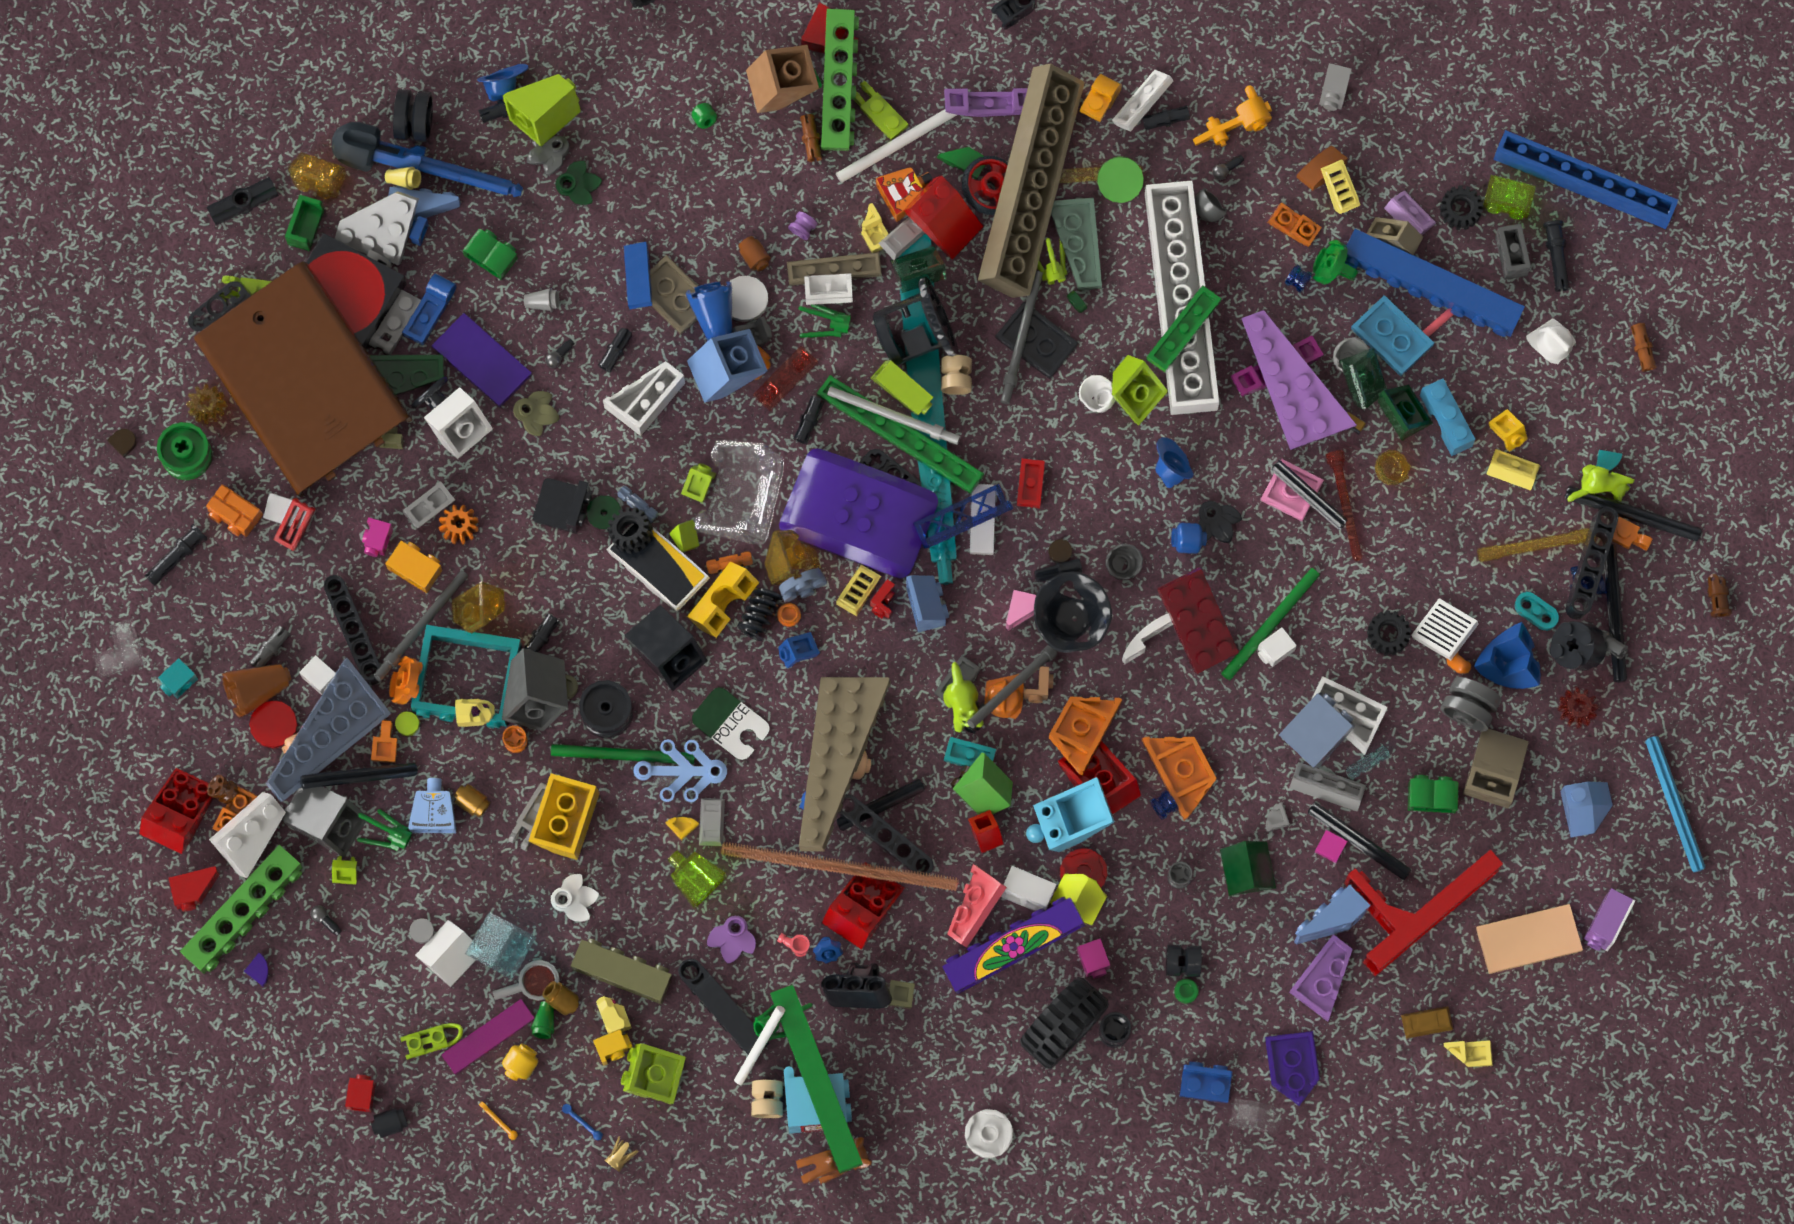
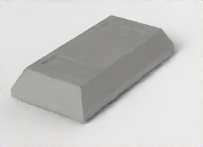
[878,217,925,260]
[699,798,725,846]

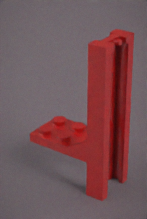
[1344,849,1503,977]

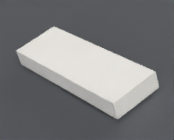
[1112,70,1173,132]
[970,484,996,555]

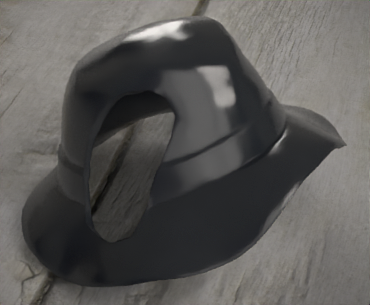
[1034,572,1112,653]

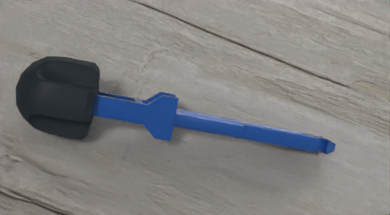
[332,122,523,197]

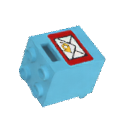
[784,1066,852,1133]

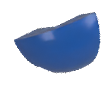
[1474,622,1541,689]

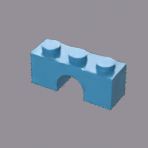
[1420,379,1475,456]

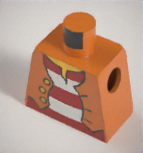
[876,168,933,222]

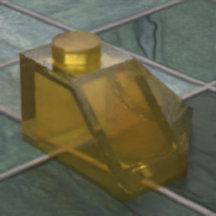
[764,530,823,585]
[452,582,505,634]

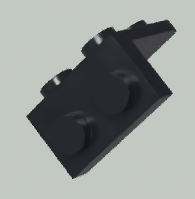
[533,478,593,534]

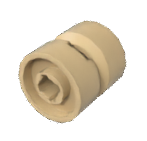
[941,355,972,395]
[751,1080,783,1118]

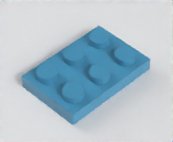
[1351,295,1434,376]

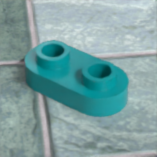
[1514,592,1559,631]

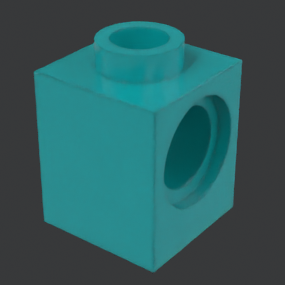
[158,658,198,699]

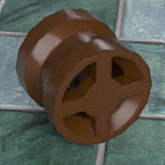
[207,774,238,804]

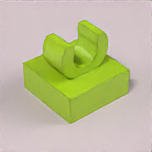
[332,856,357,885]

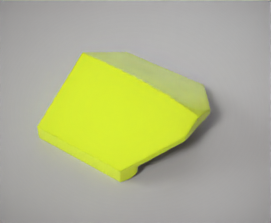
[1050,874,1107,925]

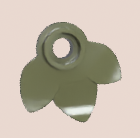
[513,391,560,436]

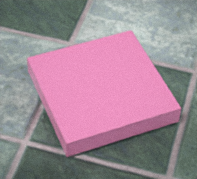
[1260,459,1324,522]

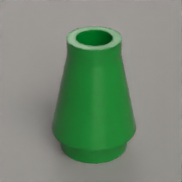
[531,1001,554,1039]

